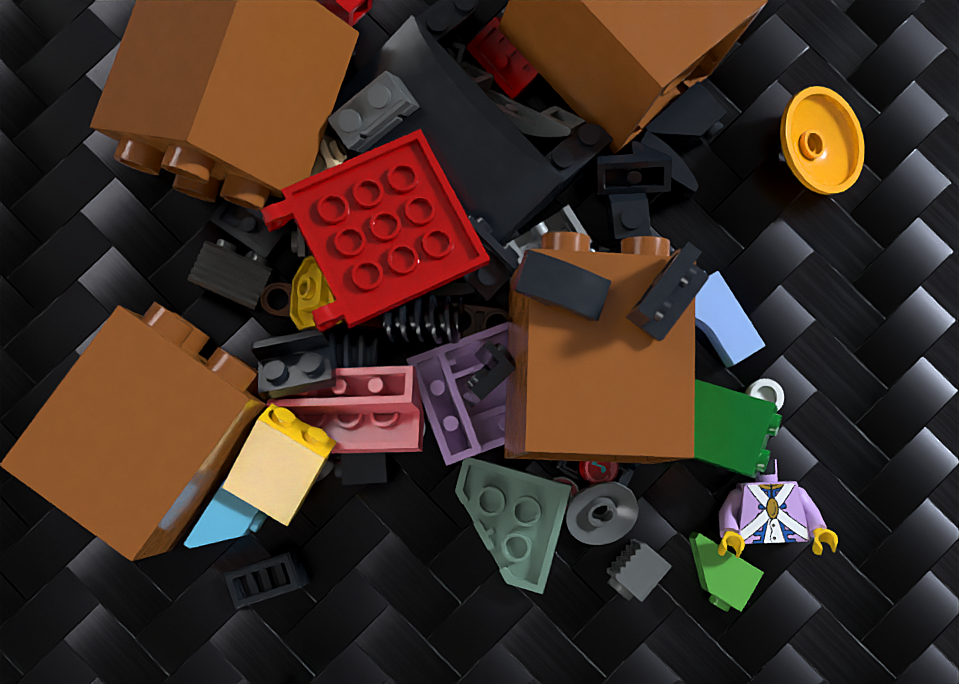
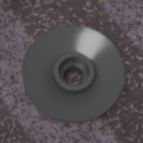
[565,481,639,545]

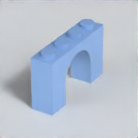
[695,271,766,368]

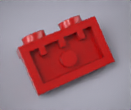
[466,17,540,100]

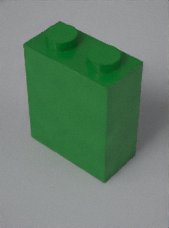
[692,379,782,479]

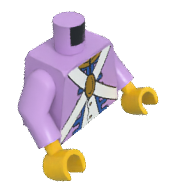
[717,460,838,558]

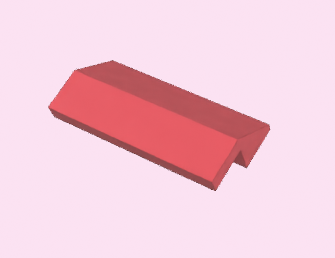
[266,365,424,453]

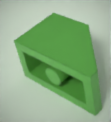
[689,531,764,612]

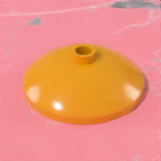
[780,86,864,195]

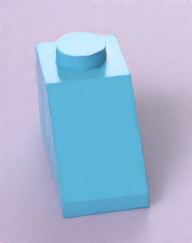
[184,480,268,548]

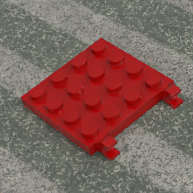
[261,129,490,332]

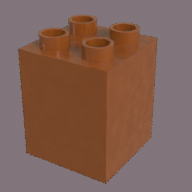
[90,0,359,211]
[498,0,768,155]
[504,232,696,464]
[0,301,267,561]

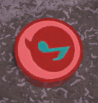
[579,461,618,484]

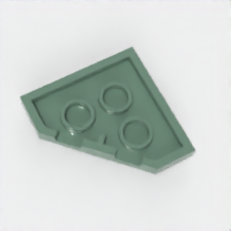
[455,456,572,594]

